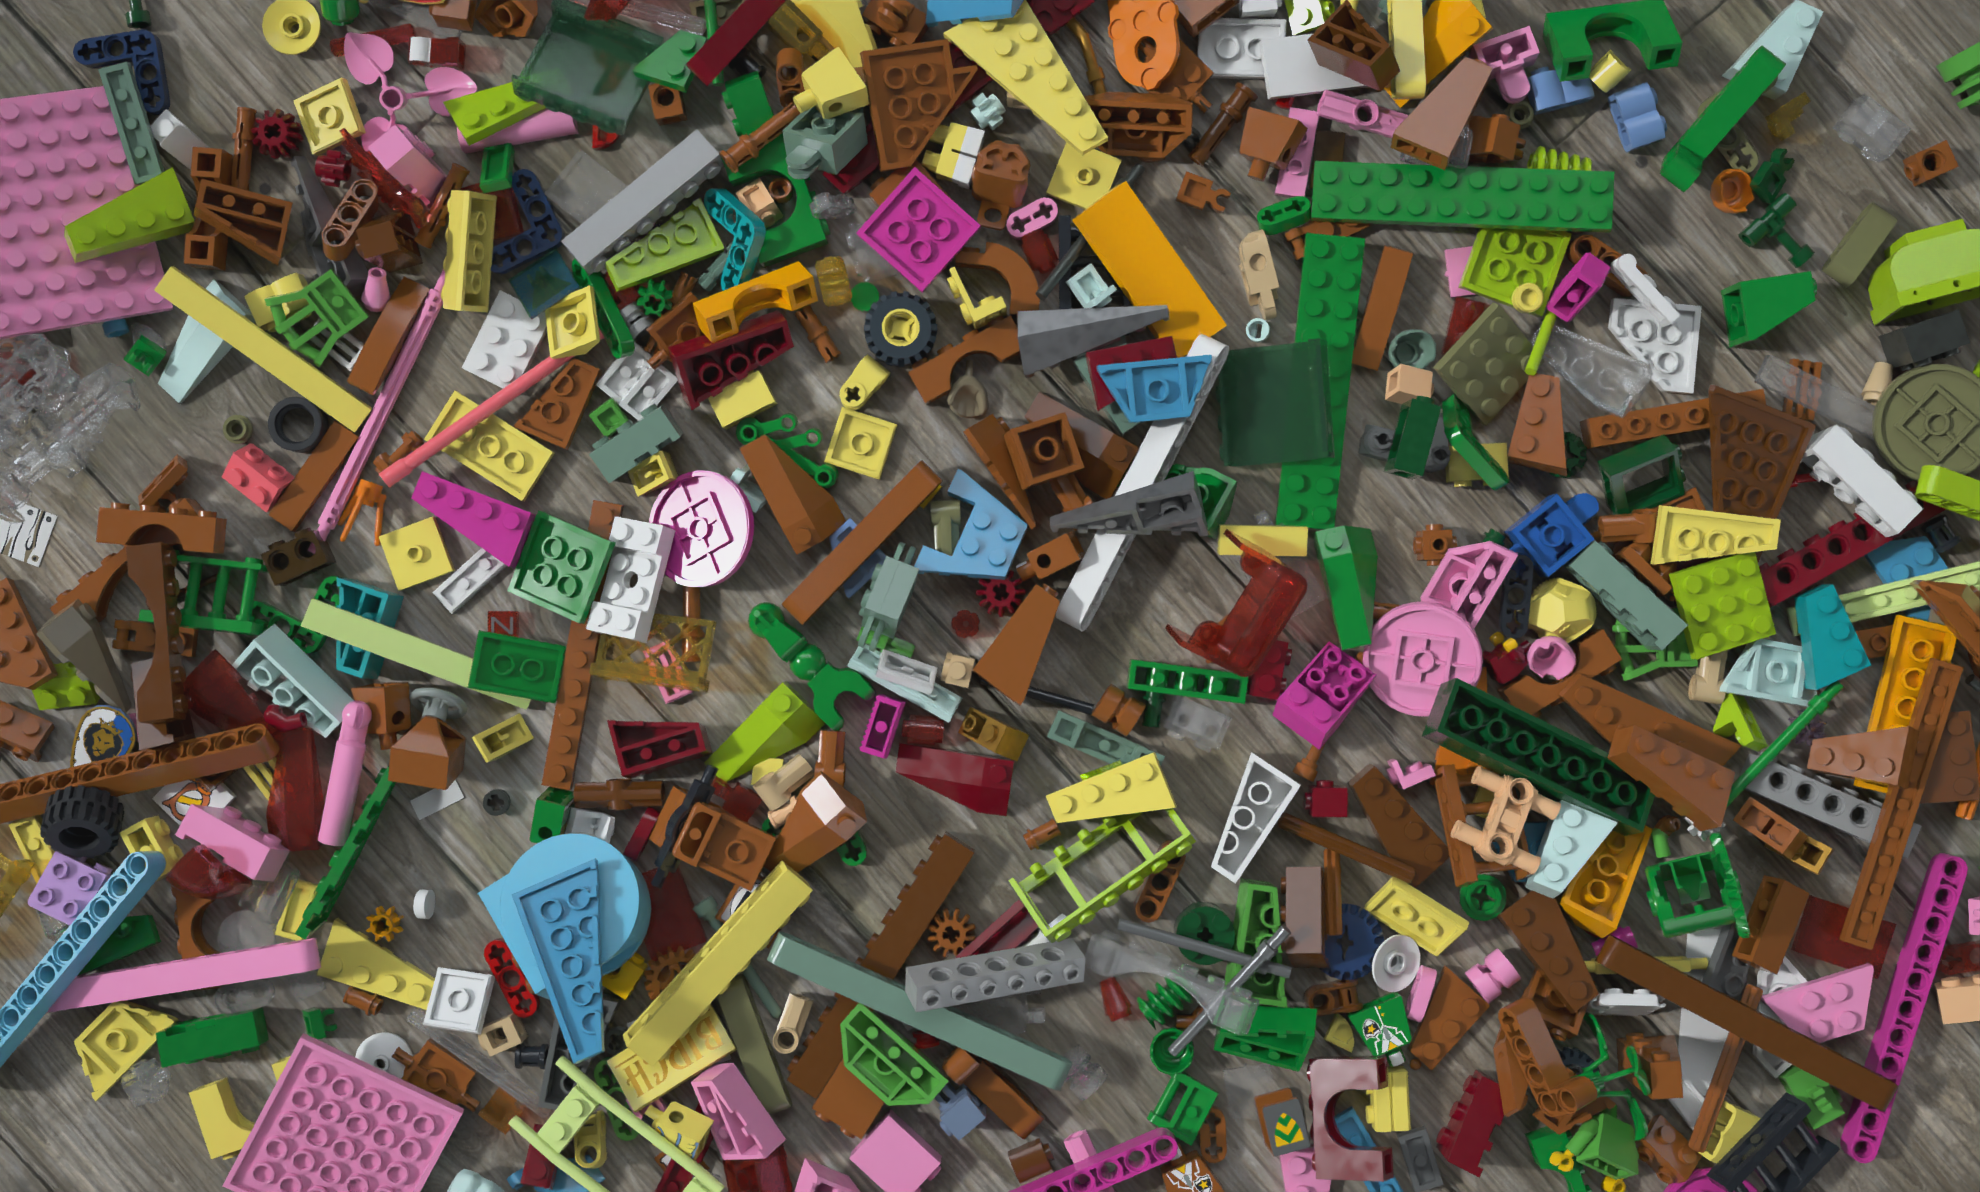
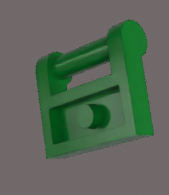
[1147,1071,1219,1146]

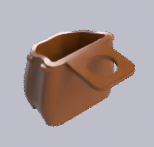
[972,140,1031,231]

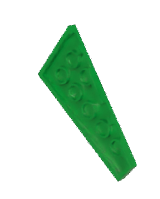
[295,766,397,939]

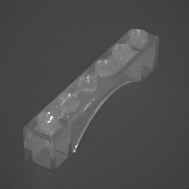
[1084,930,1260,1035]

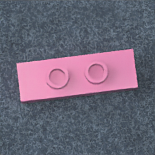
[1274,107,1319,198]

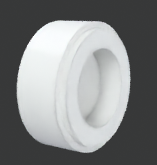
[413,889,435,919]

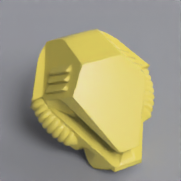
[1514,577,1597,643]

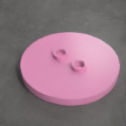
[1363,602,1483,717]

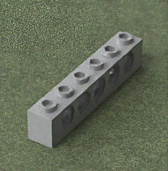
[1739,752,1922,858]
[905,938,1085,1012]

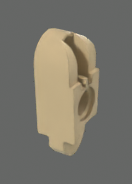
[1239,229,1279,321]

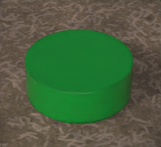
[850,282,880,312]

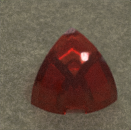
[166,844,253,900]

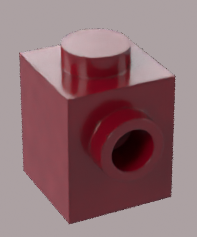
[1303,780,1348,817]

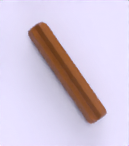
[1323,849,1342,936]

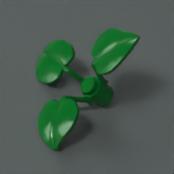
[1570,1012,1651,1140]

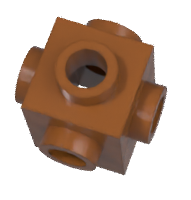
[1413,524,1457,566]

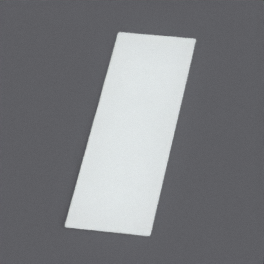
[1678,929,1729,1097]

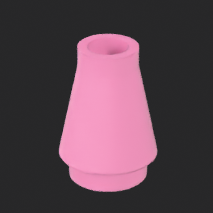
[361,267,391,312]

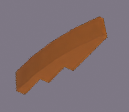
[1352,245,1413,371]
[347,276,430,396]

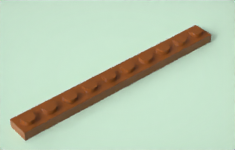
[541,500,624,790]
[1839,658,1964,950]

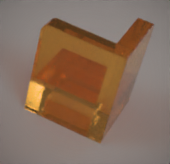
[478,1085,529,1135]

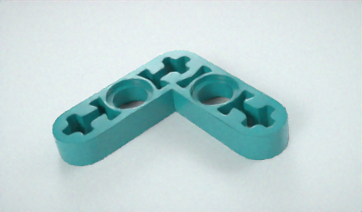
[704,188,766,291]

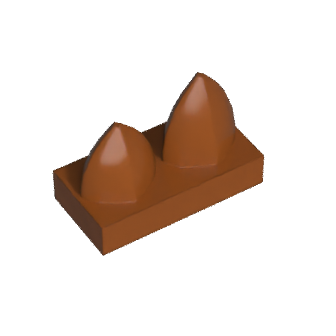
[1613,542,1677,597]

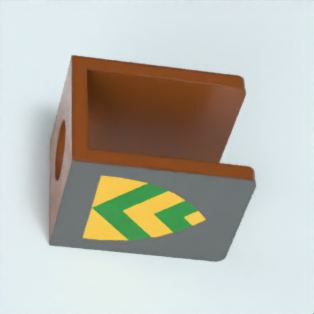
[1254,1088,1311,1157]

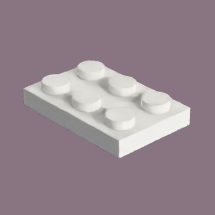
[462,290,547,388]

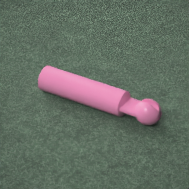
[318,700,372,846]

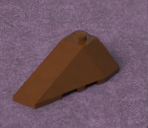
[1024,392,1139,499]

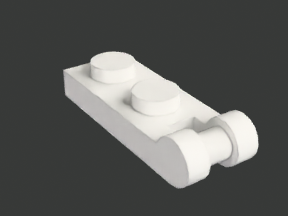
[1611,254,1680,327]

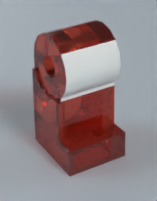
[408,37,466,70]

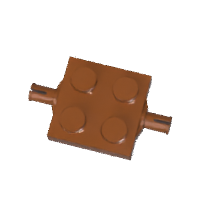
[1138,38,1215,114]
[646,292,705,370]
[392,1038,481,1112]

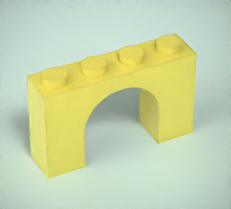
[189,1056,291,1160]

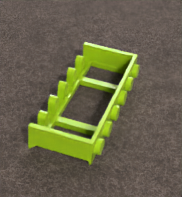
[1008,808,1196,943]

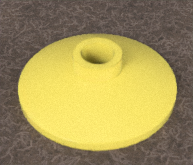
[262,0,321,55]

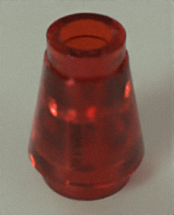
[1099,976,1132,1022]

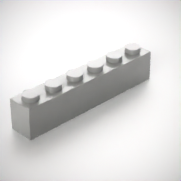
[561,129,724,276]

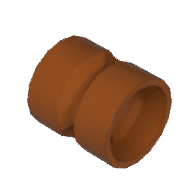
[1091,684,1146,736]

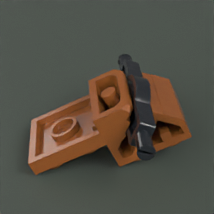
[648,764,777,891]

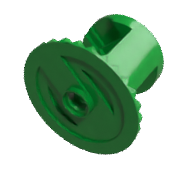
[1645,832,1751,939]

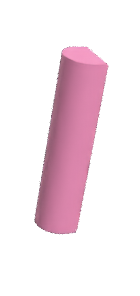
[457,103,579,154]

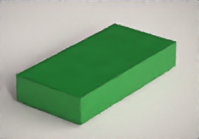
[480,143,515,194]

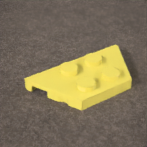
[74,1000,178,1101]

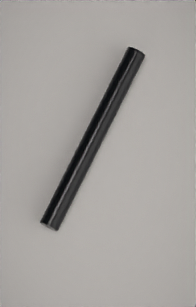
[980,678,1094,715]

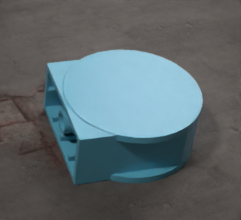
[478,833,651,1000]

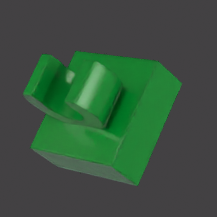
[123,335,167,377]
[302,1007,337,1040]

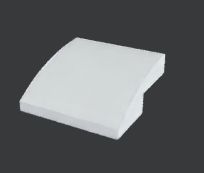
[596,341,678,420]

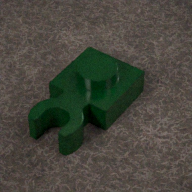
[1749,148,1795,204]

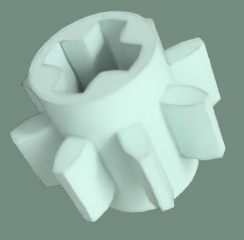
[970,92,1006,130]

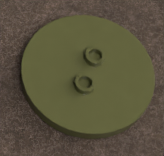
[1872,364,1980,481]

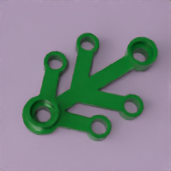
[736,413,839,488]

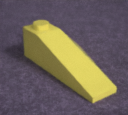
[791,0,877,68]

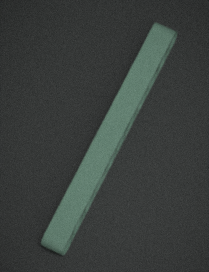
[767,931,1073,1091]

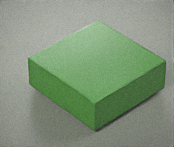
[589,397,629,437]

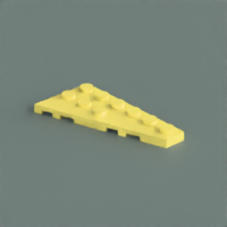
[943,0,1108,156]

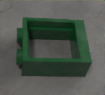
[1384,396,1442,480]
[1598,434,1686,515]

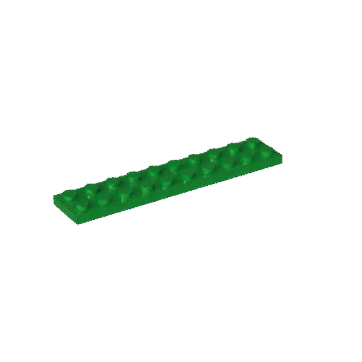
[1311,161,1615,233]
[1275,233,1365,530]

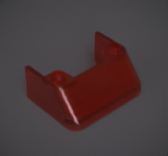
[1165,529,1308,677]

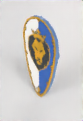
[70,705,138,767]

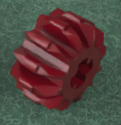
[251,109,304,160]
[976,570,1026,617]

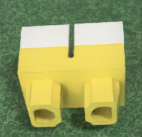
[922,122,985,189]

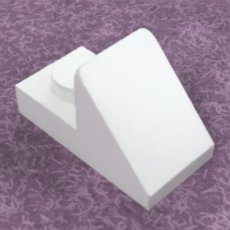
[151,109,210,170]

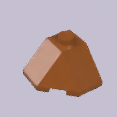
[475,0,538,37]

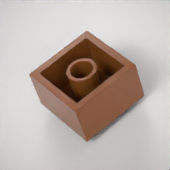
[1003,412,1084,490]

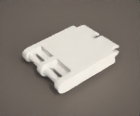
[1586,988,1666,1016]

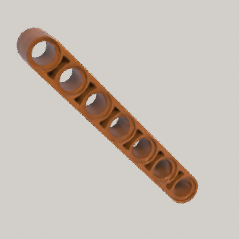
[782,460,943,625]

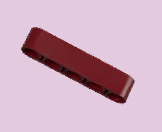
[686,0,786,86]

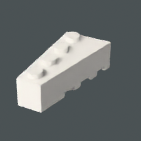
[1800,424,1923,537]
[1211,752,1301,884]

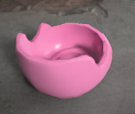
[1527,636,1576,680]

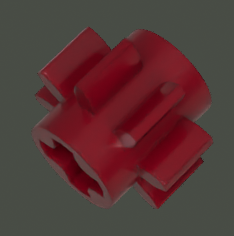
[315,149,352,188]

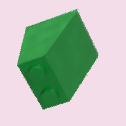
[1721,271,1817,348]

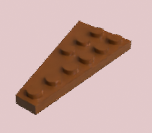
[1558,673,1741,766]

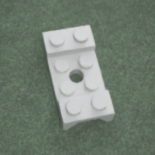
[586,517,675,643]

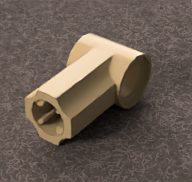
[1688,650,1728,705]
[753,754,814,811]
[772,992,814,1054]

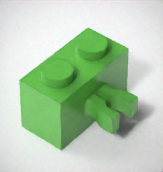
[1778,1065,1845,1130]

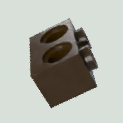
[260,528,336,586]

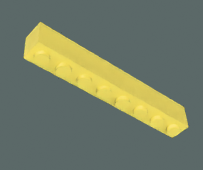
[623,860,813,1067]

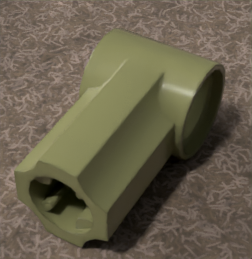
[931,500,961,556]

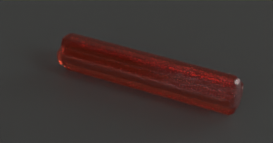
[330,23,416,57]

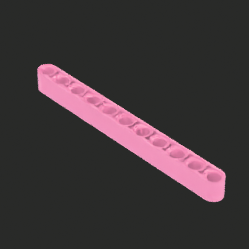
[46,938,321,1013]

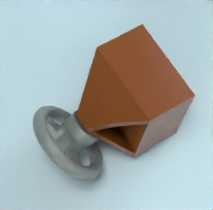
[388,688,467,790]

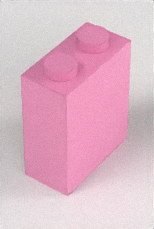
[849,1109,942,1192]

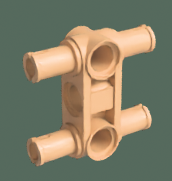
[1450,766,1561,874]

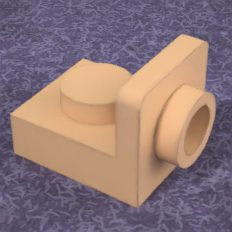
[735,177,783,228]

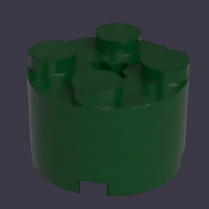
[1174,902,1235,965]

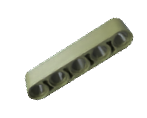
[717,973,792,1115]

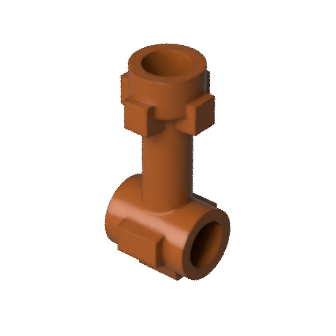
[373,430,425,474]

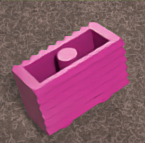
[1547,253,1611,322]
[859,694,906,759]

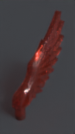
[339,128,427,228]

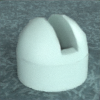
[1246,318,1270,343]

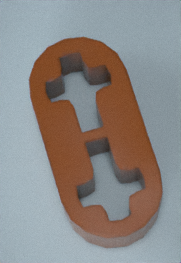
[1199,1105,1227,1163]

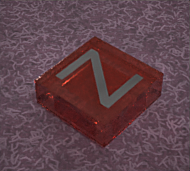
[488,611,519,637]

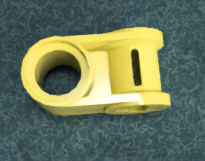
[1590,49,1631,93]
[839,354,891,411]
[574,1110,607,1169]

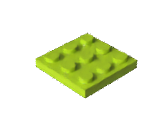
[1458,228,1572,317]
[1669,552,1776,660]

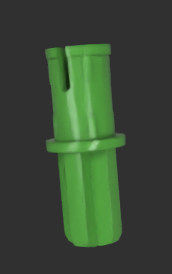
[856,627,915,658]

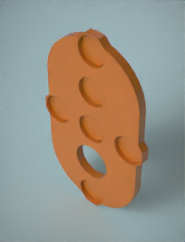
[1107,0,1180,91]

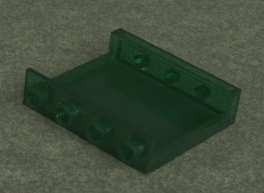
[511,0,664,136]
[1216,338,1335,467]

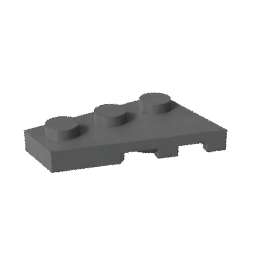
[1702,923,1750,1001]

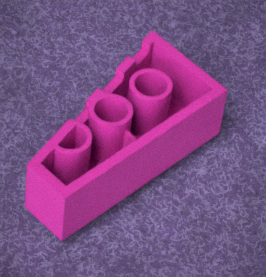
[411,471,536,569]

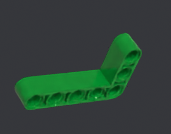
[1659,45,1786,193]

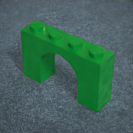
[1542,0,1683,82]
[721,133,831,268]

